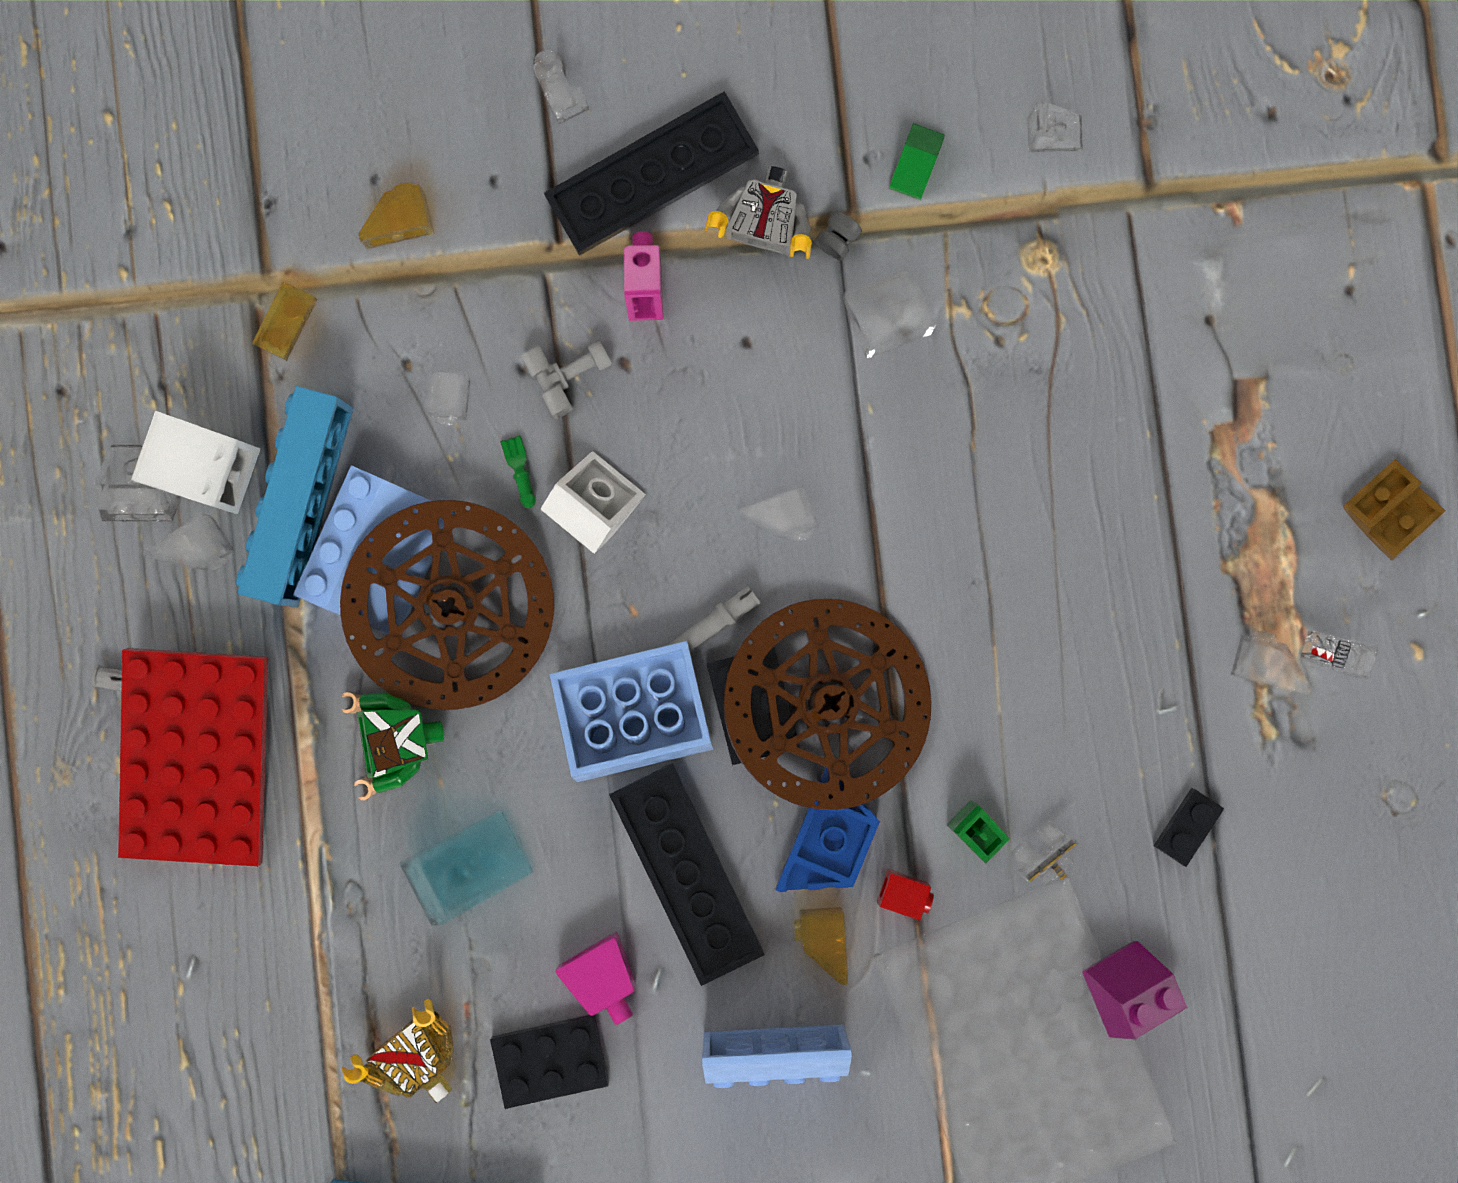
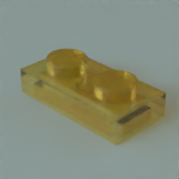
[252,282,318,361]

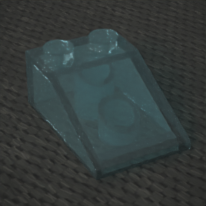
[399,810,533,926]

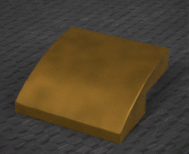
[1343,459,1446,561]

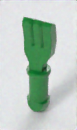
[500,435,536,508]

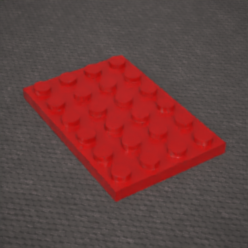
[118,648,268,867]

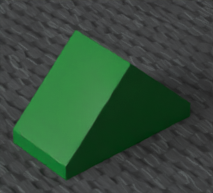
[889,123,945,200]
[947,800,1010,864]

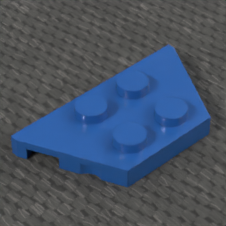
[775,767,880,892]

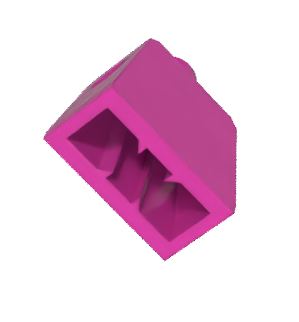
[624,232,663,321]
[555,931,636,1025]

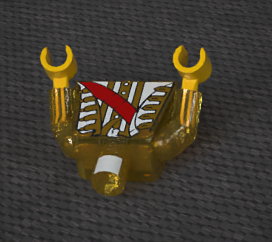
[341,999,454,1103]

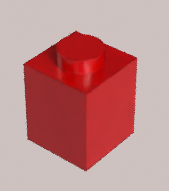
[877,869,934,921]

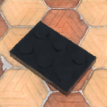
[707,647,800,766]
[490,1015,609,1109]

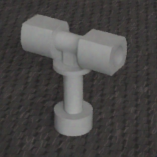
[521,340,612,420]

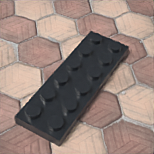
[544,91,759,256]
[609,763,765,986]

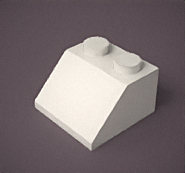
[541,451,646,554]

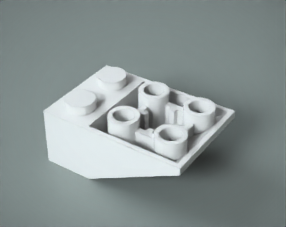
[131,411,260,515]

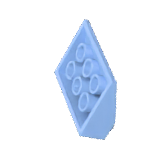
[293,465,455,634]
[550,641,713,782]
[702,1024,852,1088]

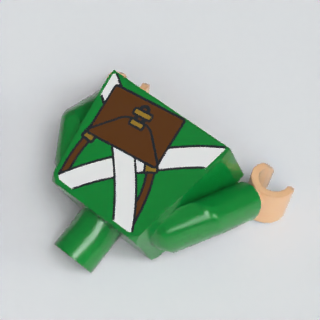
[342,692,444,800]

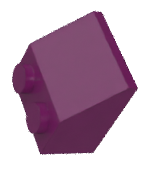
[1082,941,1188,1040]

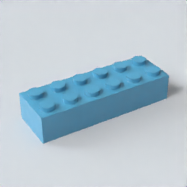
[236,386,354,607]

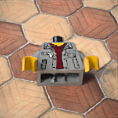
[704,166,812,259]

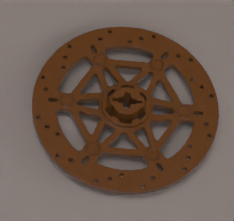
[340,500,554,710]
[723,598,932,810]

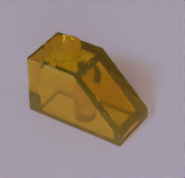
[358,183,434,249]
[794,907,848,985]

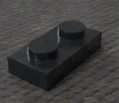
[1153,788,1224,867]

